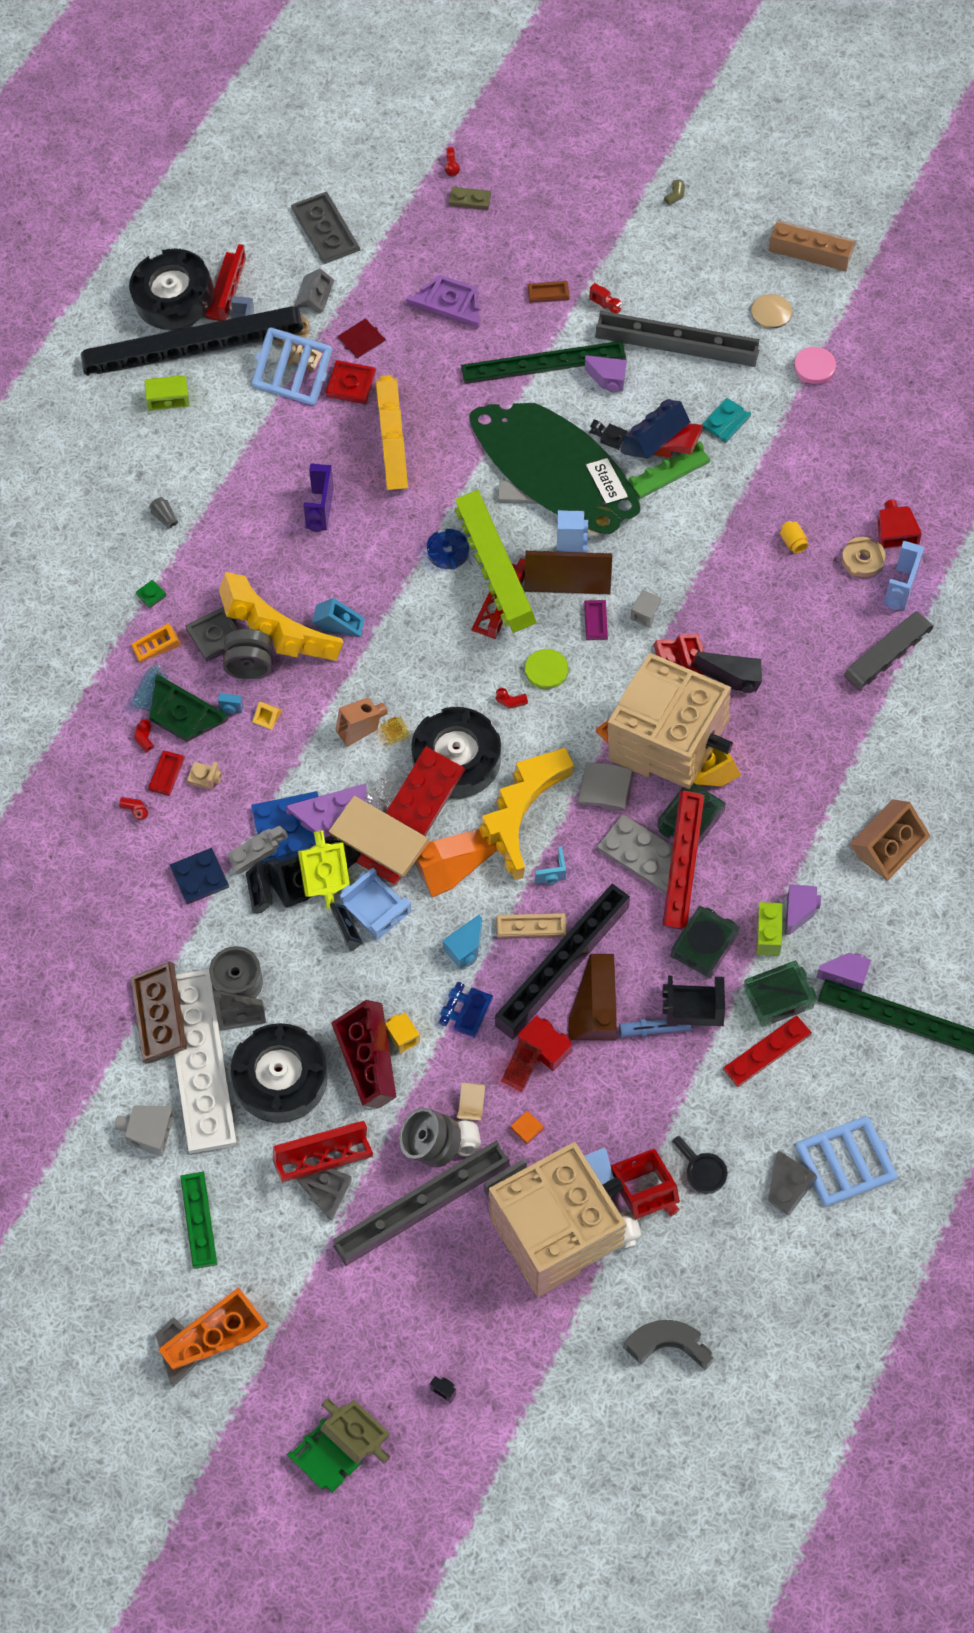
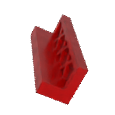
[206,244,246,321]
[471,558,525,639]
[272,1120,373,1183]

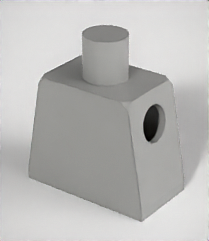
[114,1105,174,1156]

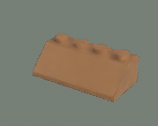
[769,220,857,271]

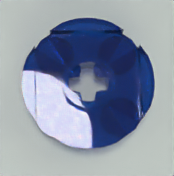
[427,529,469,570]

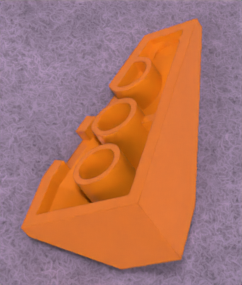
[415,829,497,898]
[158,1287,269,1370]

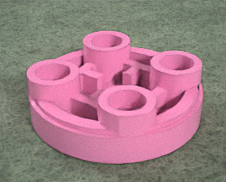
[794,347,836,384]

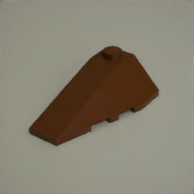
[568,954,617,1041]

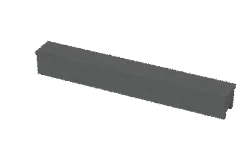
[594,311,760,367]
[333,1140,510,1266]

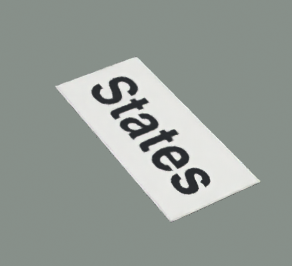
[586,458,628,503]

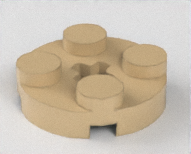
[842,537,886,578]

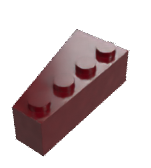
[331,1000,397,1109]

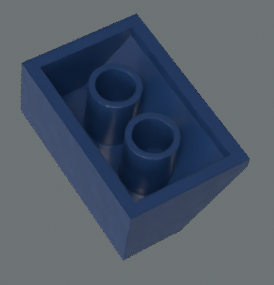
[620,399,691,459]

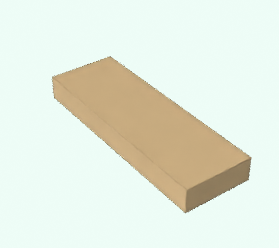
[496,913,566,938]

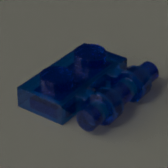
[438,982,493,1038]

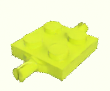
[298,830,350,909]

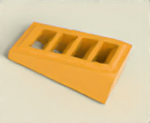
[131,623,182,662]

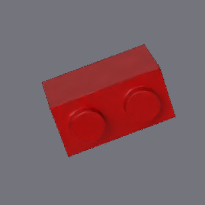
[518,1015,572,1071]

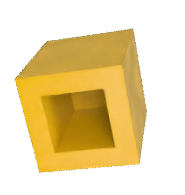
[385,1012,420,1054]

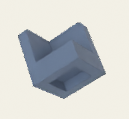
[231,296,254,319]

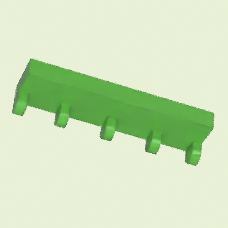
[628,441,710,499]

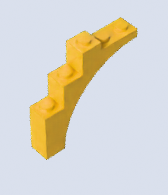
[375,374,408,490]
[219,572,343,661]
[479,747,574,880]

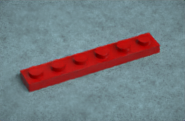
[662,790,705,930]

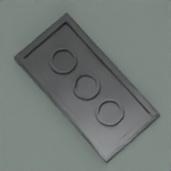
[291,191,360,264]

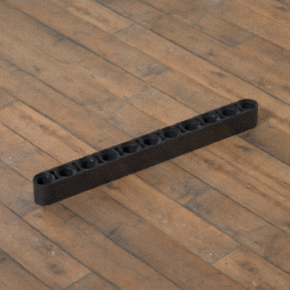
[80,306,303,376]

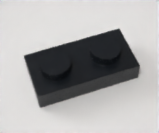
[246,862,273,914]

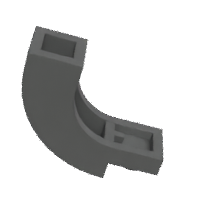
[623,1320,713,1370]

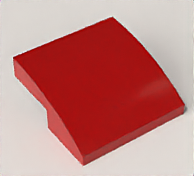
[653,424,703,458]
[653,634,705,675]

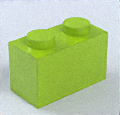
[144,375,190,411]
[756,902,782,956]

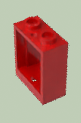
[610,1148,680,1220]

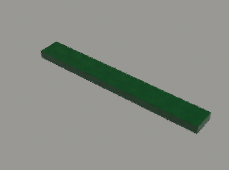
[461,341,626,384]
[818,979,974,1054]

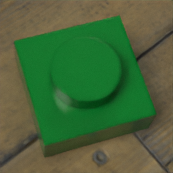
[136,579,167,608]

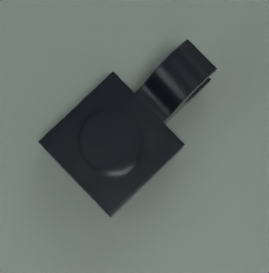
[589,420,628,450]

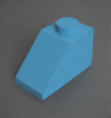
[312,598,365,637]
[442,915,482,969]

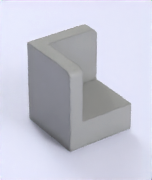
[630,590,661,628]

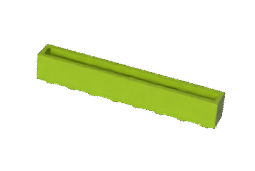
[454,489,537,633]

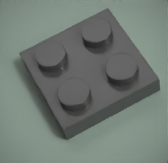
[185,607,238,662]

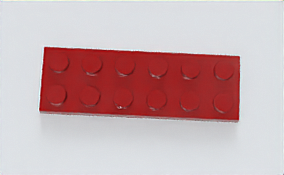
[356,747,465,885]

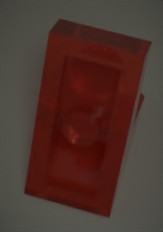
[501,1039,542,1092]

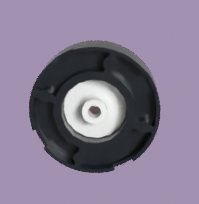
[129,248,214,330]
[411,707,501,798]
[230,1023,328,1123]

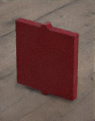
[337,318,386,359]

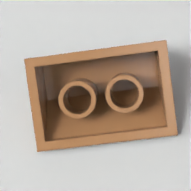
[850,799,930,881]

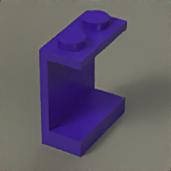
[303,463,334,532]

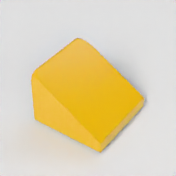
[252,702,283,730]

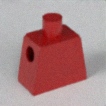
[877,499,922,548]

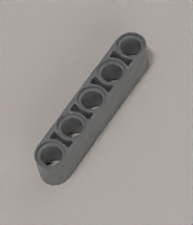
[844,611,934,691]

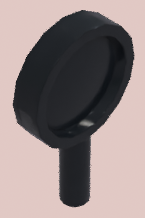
[672,1136,728,1194]

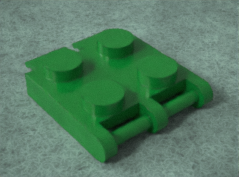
[286,1418,361,1493]

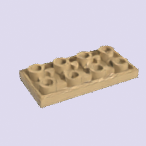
[328,795,429,878]

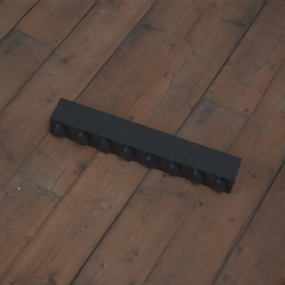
[495,883,630,1040]

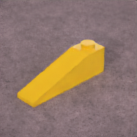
[694,748,742,786]

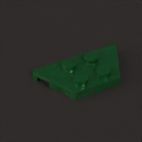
[149,674,228,742]

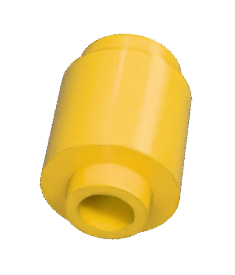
[780,521,809,554]

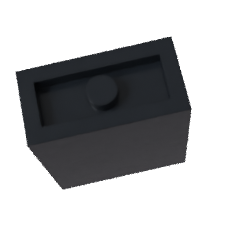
[662,975,725,1026]

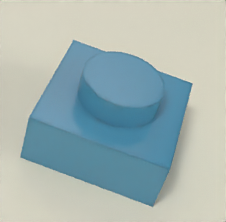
[218,693,243,715]

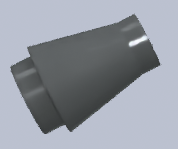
[149,497,178,529]

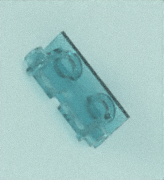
[130,665,169,712]

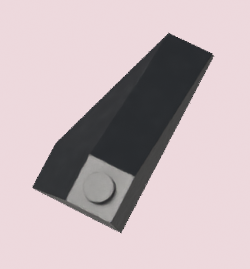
[265,840,361,908]

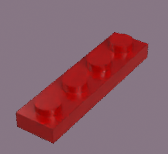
[723,1015,812,1087]

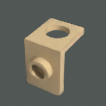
[457,1082,485,1121]

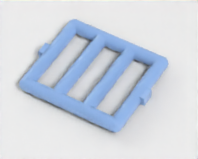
[251,328,333,406]
[796,1116,897,1206]

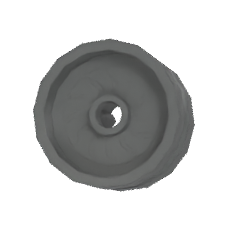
[223,629,273,679]
[209,946,263,998]
[399,1107,461,1168]

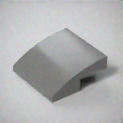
[578,763,633,810]

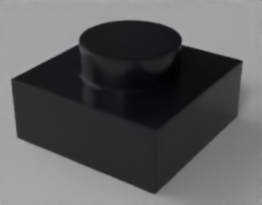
[429,1376,456,1403]

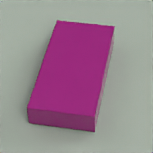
[584,600,608,640]

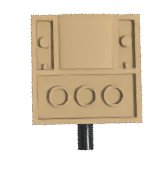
[608,652,733,789]
[489,1142,626,1298]

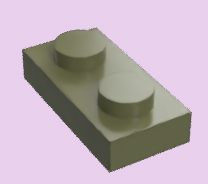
[449,187,491,210]

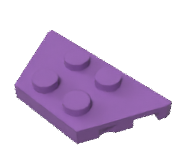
[406,275,480,328]
[286,784,367,842]

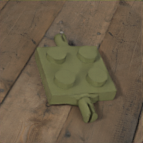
[320,1397,391,1464]

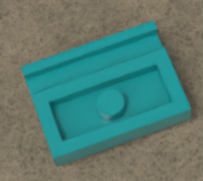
[702,398,751,443]

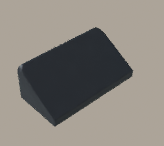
[329,902,363,952]

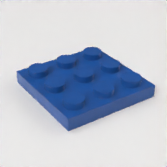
[251,791,329,863]

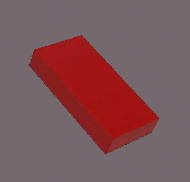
[148,750,185,796]

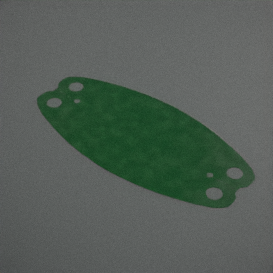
[469,403,640,534]

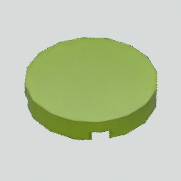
[525,649,568,689]

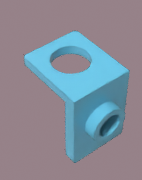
[535,846,566,885]

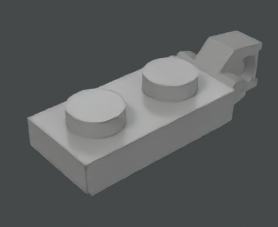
[227,825,288,874]

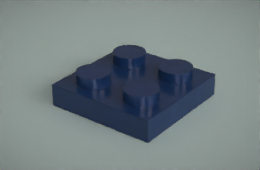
[169,847,229,905]

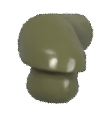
[664,179,685,206]

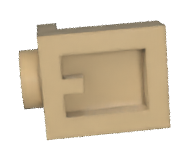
[287,345,322,373]
[187,762,222,790]

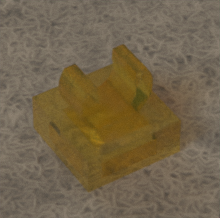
[380,716,410,745]

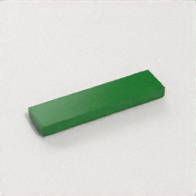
[180,1171,218,1269]

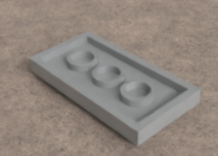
[597,814,698,894]

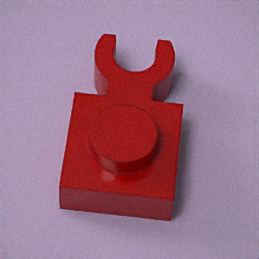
[589,283,622,314]

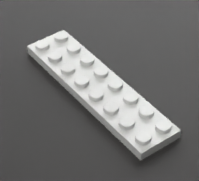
[175,969,237,1154]

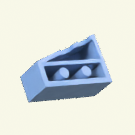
[557,510,588,553]

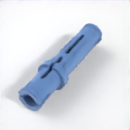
[619,1018,691,1038]

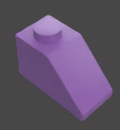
[585,355,627,392]
[785,884,821,935]
[816,953,871,991]

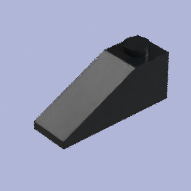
[692,652,762,693]

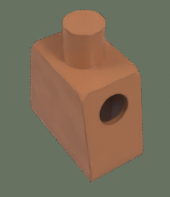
[336,698,388,747]

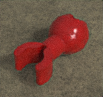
[445,147,460,177]

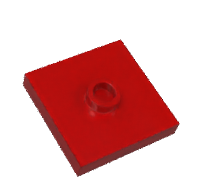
[326,360,376,405]

